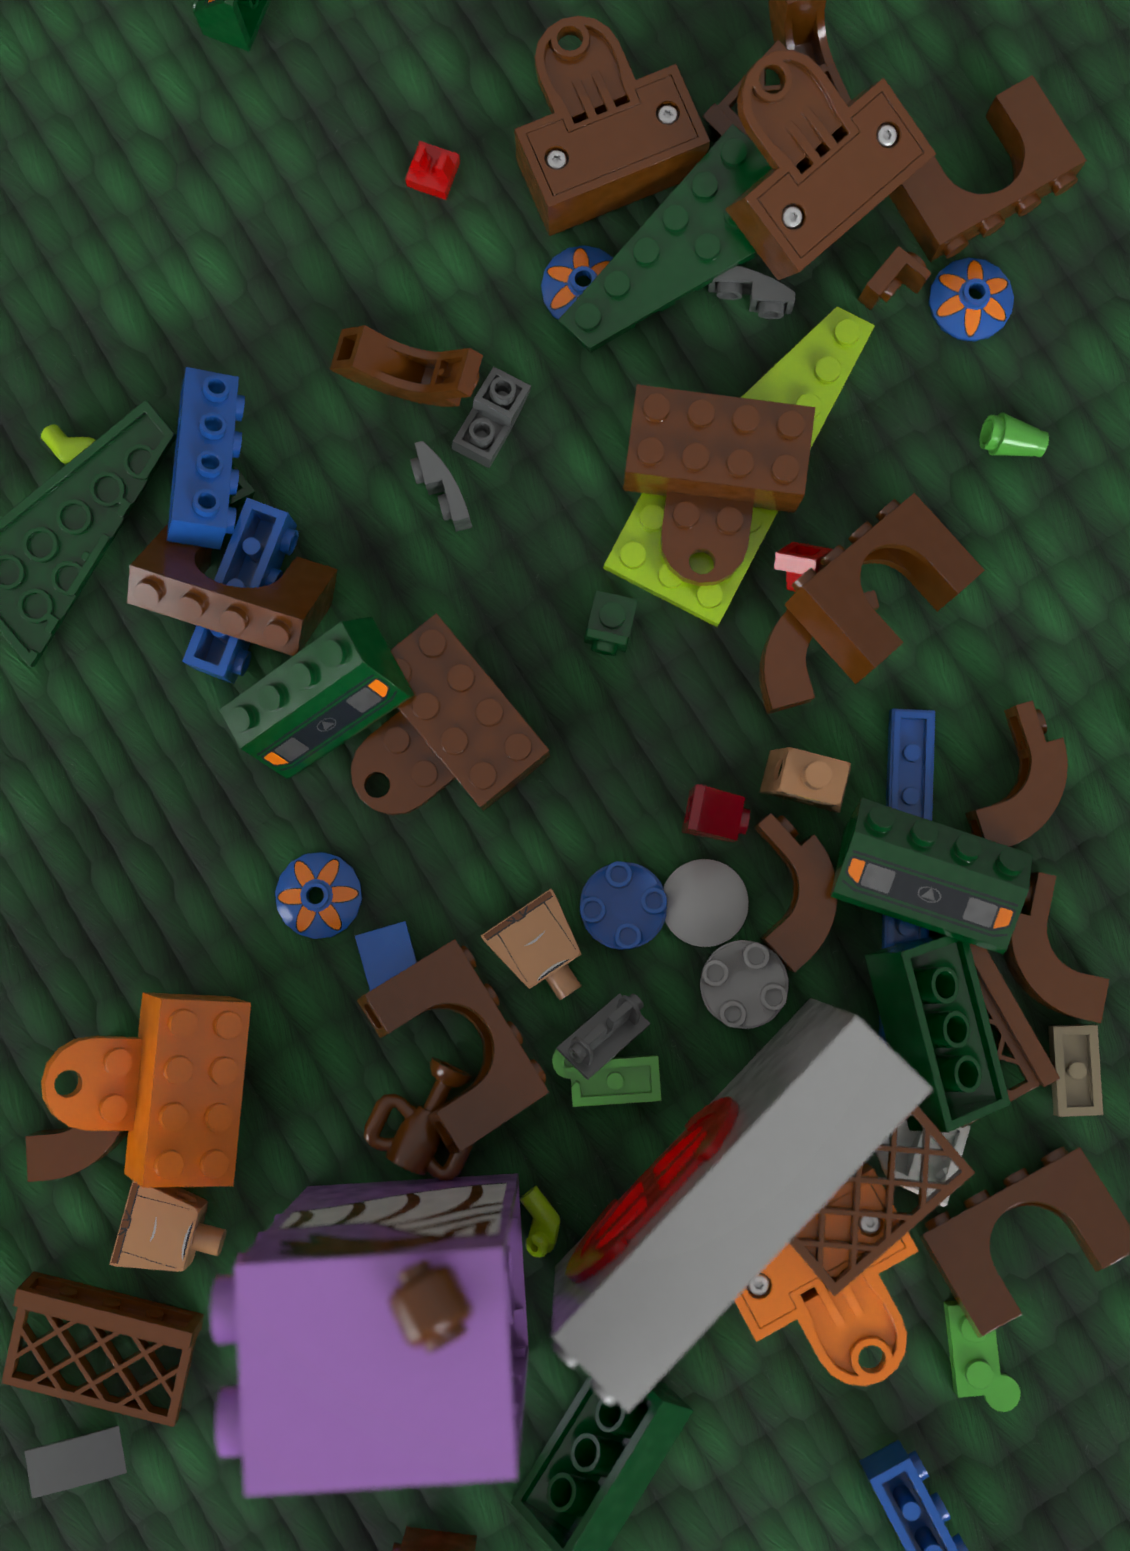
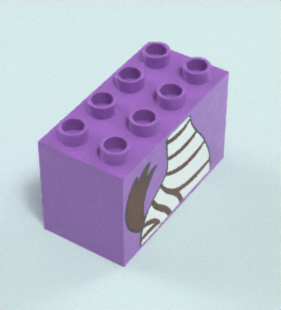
[211,1173,529,1497]

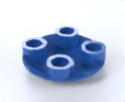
[580,861,667,950]

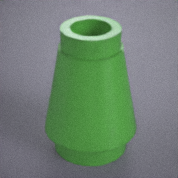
[979,412,1049,457]

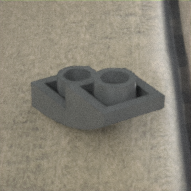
[708,266,795,319]
[452,367,531,468]
[410,441,472,531]
[24,1425,127,1498]

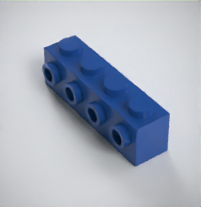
[167,367,245,550]
[182,498,299,684]
[859,1440,968,1551]

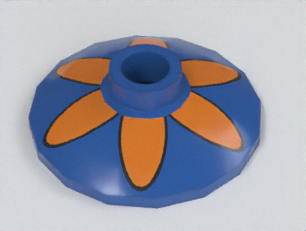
[541,245,613,320]
[929,258,1014,342]
[275,852,362,939]

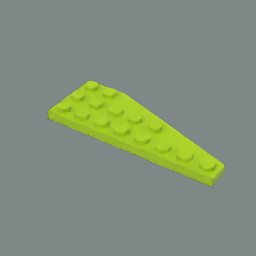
[603,306,875,627]

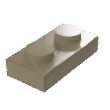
[1048,1024,1103,1117]

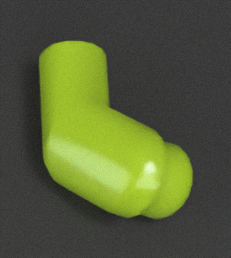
[41,424,96,465]
[519,1186,561,1258]

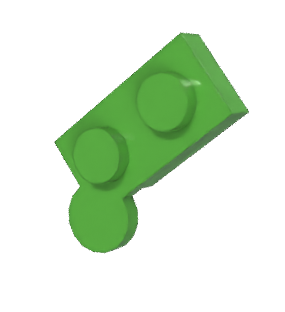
[552,1048,661,1107]
[944,1301,1021,1412]

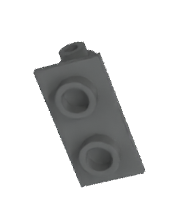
[557,993,651,1080]

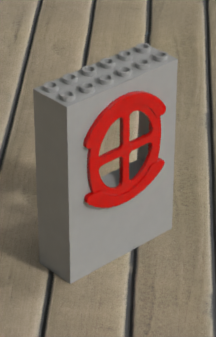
[552,998,933,1413]

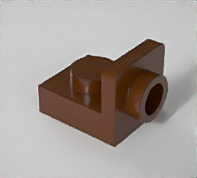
[858,246,931,311]

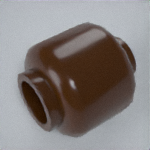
[388,1259,473,1354]

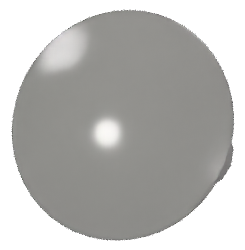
[663,859,749,947]
[700,940,789,1029]

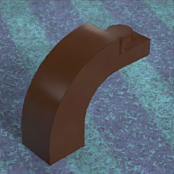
[769,0,851,104]
[330,325,483,407]
[759,590,880,714]
[965,700,1068,847]
[753,813,837,972]
[1003,872,1110,1023]
[26,1035,128,1182]

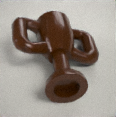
[364,1057,473,1181]

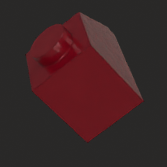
[682,784,750,842]

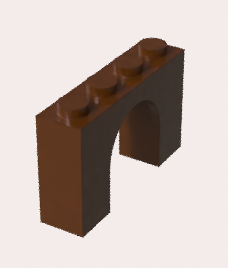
[889,75,1087,262]
[784,493,985,684]
[127,524,338,656]
[357,939,549,1154]
[920,1146,1130,1337]

